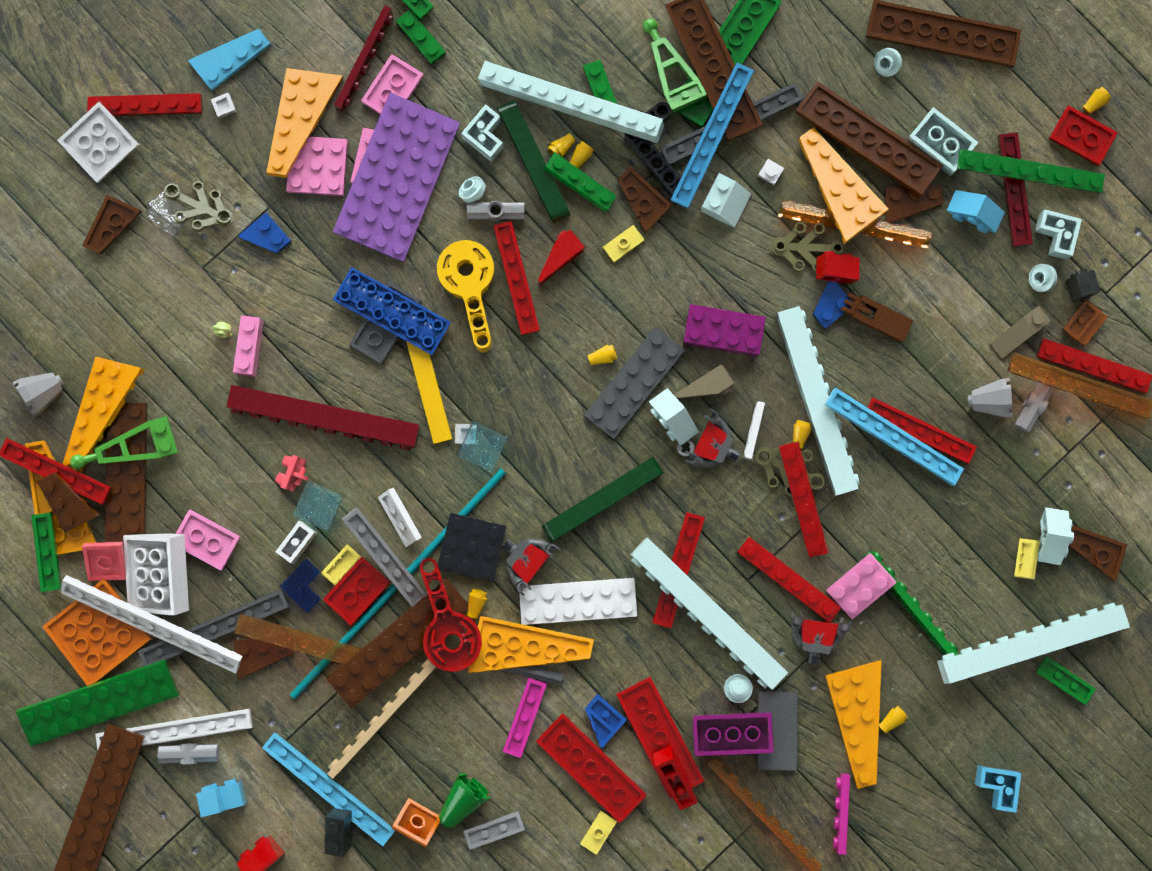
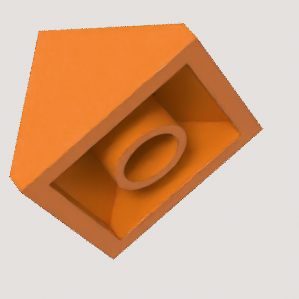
[391,798,440,847]

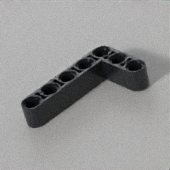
[624,102,681,198]

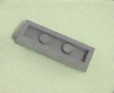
[463,811,525,850]

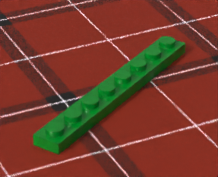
[957,149,1105,193]
[862,550,958,656]

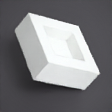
[211,93,237,118]
[758,159,784,186]
[455,424,476,444]

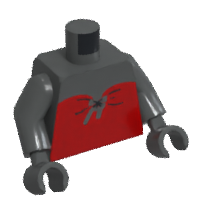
[683,409,740,468]
[502,538,561,596]
[791,612,851,665]

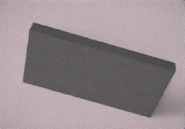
[349,281,422,366]
[757,691,797,771]

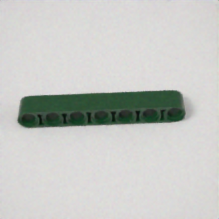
[497,100,570,224]
[541,457,664,542]

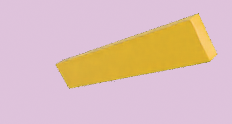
[407,342,452,444]

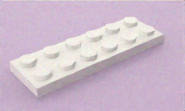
[519,578,637,625]

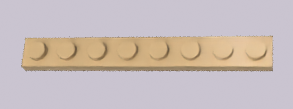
[327,657,441,779]

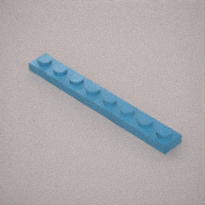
[671,63,754,209]

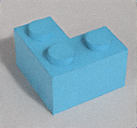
[947,190,1005,233]
[975,765,1021,813]
[196,779,247,817]

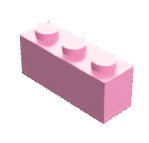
[233,315,264,377]

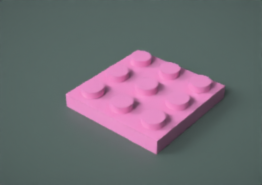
[286,137,348,196]

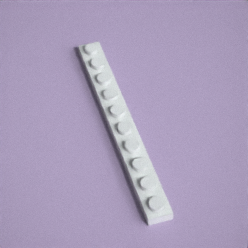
[61,575,243,673]

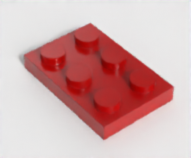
[1048,105,1118,166]
[323,557,391,626]

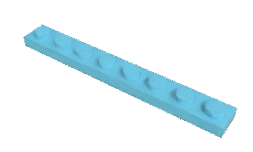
[825,388,964,486]
[262,732,396,846]

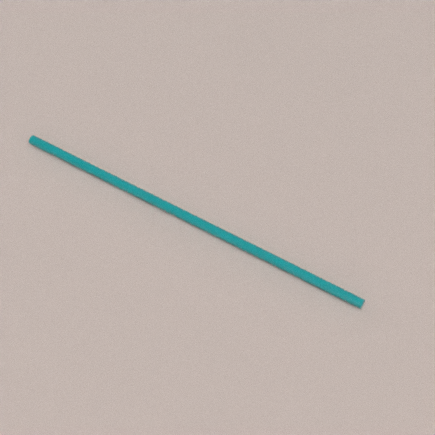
[289,468,506,699]

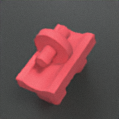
[275,455,309,492]

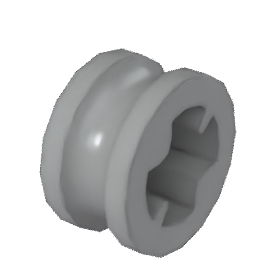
[677,440,694,457]

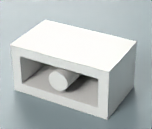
[276,521,317,564]

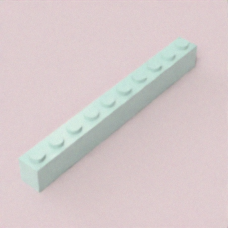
[478,61,664,144]
[776,306,860,496]
[630,538,788,690]
[937,603,1130,684]

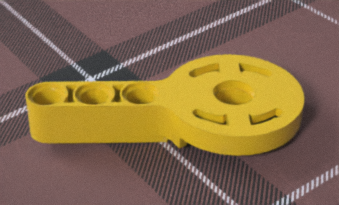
[437,240,495,353]

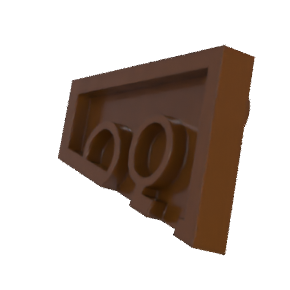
[617,166,672,233]
[884,185,943,225]
[82,195,143,255]
[37,472,100,533]
[1068,525,1128,581]
[234,634,295,680]

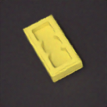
[603,225,644,263]
[1014,539,1040,579]
[321,544,361,585]
[580,810,617,855]

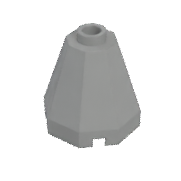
[13,372,64,418]
[968,378,1013,418]

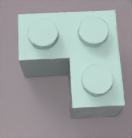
[461,104,504,162]
[1035,210,1082,260]
[649,388,699,445]
[1037,507,1074,565]

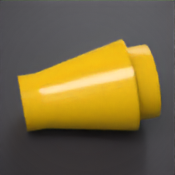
[1082,87,1112,115]
[547,133,575,157]
[570,141,594,169]
[588,345,617,366]
[793,420,812,449]
[467,589,488,619]
[879,706,908,734]

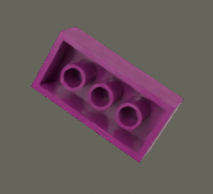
[683,304,766,357]
[693,712,774,756]

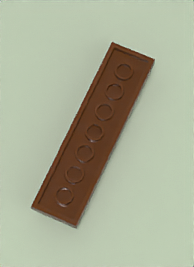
[665,0,763,142]
[866,0,1022,68]
[795,81,943,197]
[105,403,147,549]
[326,578,468,709]
[54,723,146,871]

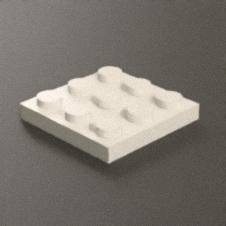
[57,102,140,183]

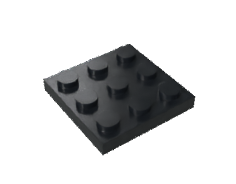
[438,512,507,582]

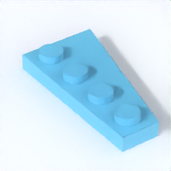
[188,29,271,91]

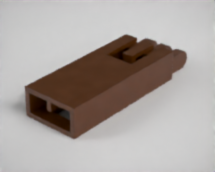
[840,292,913,343]

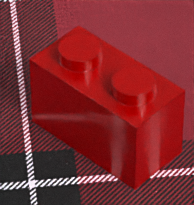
[816,251,860,284]

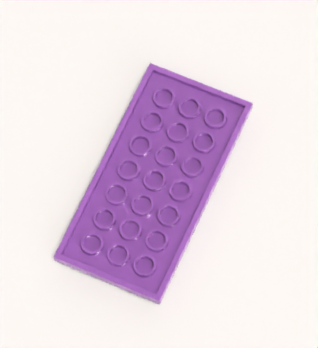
[332,92,460,262]

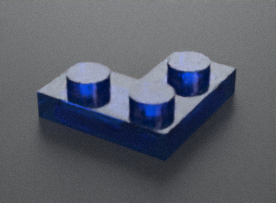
[280,558,321,613]

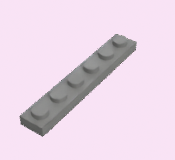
[341,507,426,607]

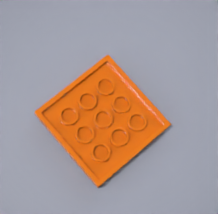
[42,578,152,686]

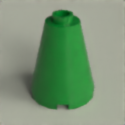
[439,773,490,828]

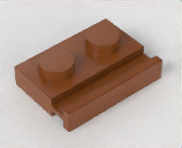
[1062,299,1108,347]

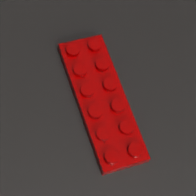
[616,676,704,799]
[536,713,647,823]

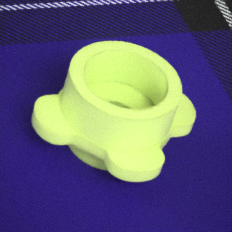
[212,322,233,338]

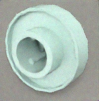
[874,48,902,77]
[459,176,486,203]
[1029,264,1057,292]
[724,674,752,703]

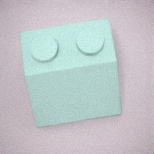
[701,173,751,228]

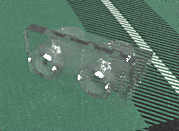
[146,191,191,237]

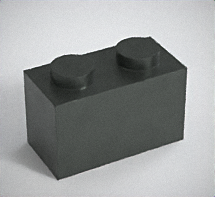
[1065,268,1101,303]
[324,808,352,857]

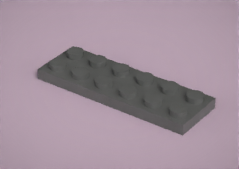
[584,326,685,439]

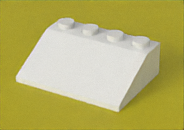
[123,534,189,615]

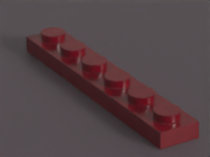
[334,5,394,113]
[998,132,1033,247]

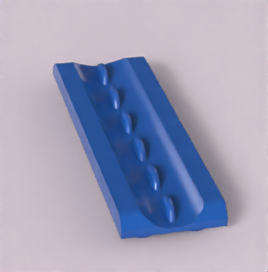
[333,267,451,355]

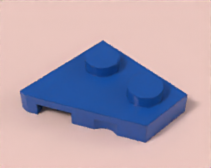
[239,212,292,254]
[812,281,852,329]
[585,694,627,748]

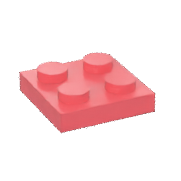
[82,542,126,581]

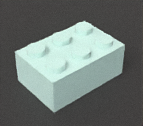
[907,107,978,177]

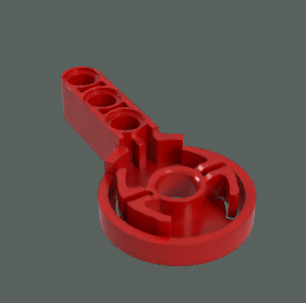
[420,558,482,672]

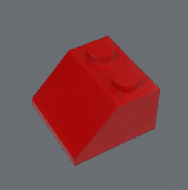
[237,835,285,871]

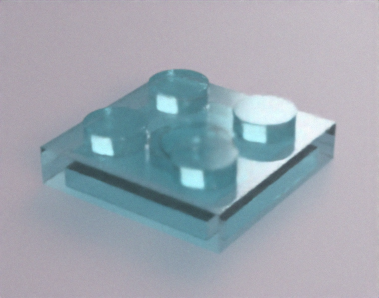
[457,421,507,472]
[292,481,343,531]

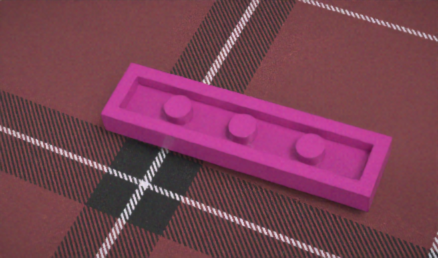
[503,678,547,758]
[833,773,850,855]

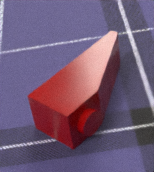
[538,230,585,286]
[653,746,698,811]

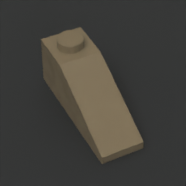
[989,306,1051,359]
[674,364,734,400]

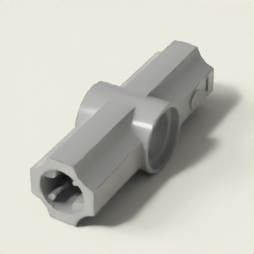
[467,201,525,222]
[1014,375,1057,433]
[158,743,219,764]

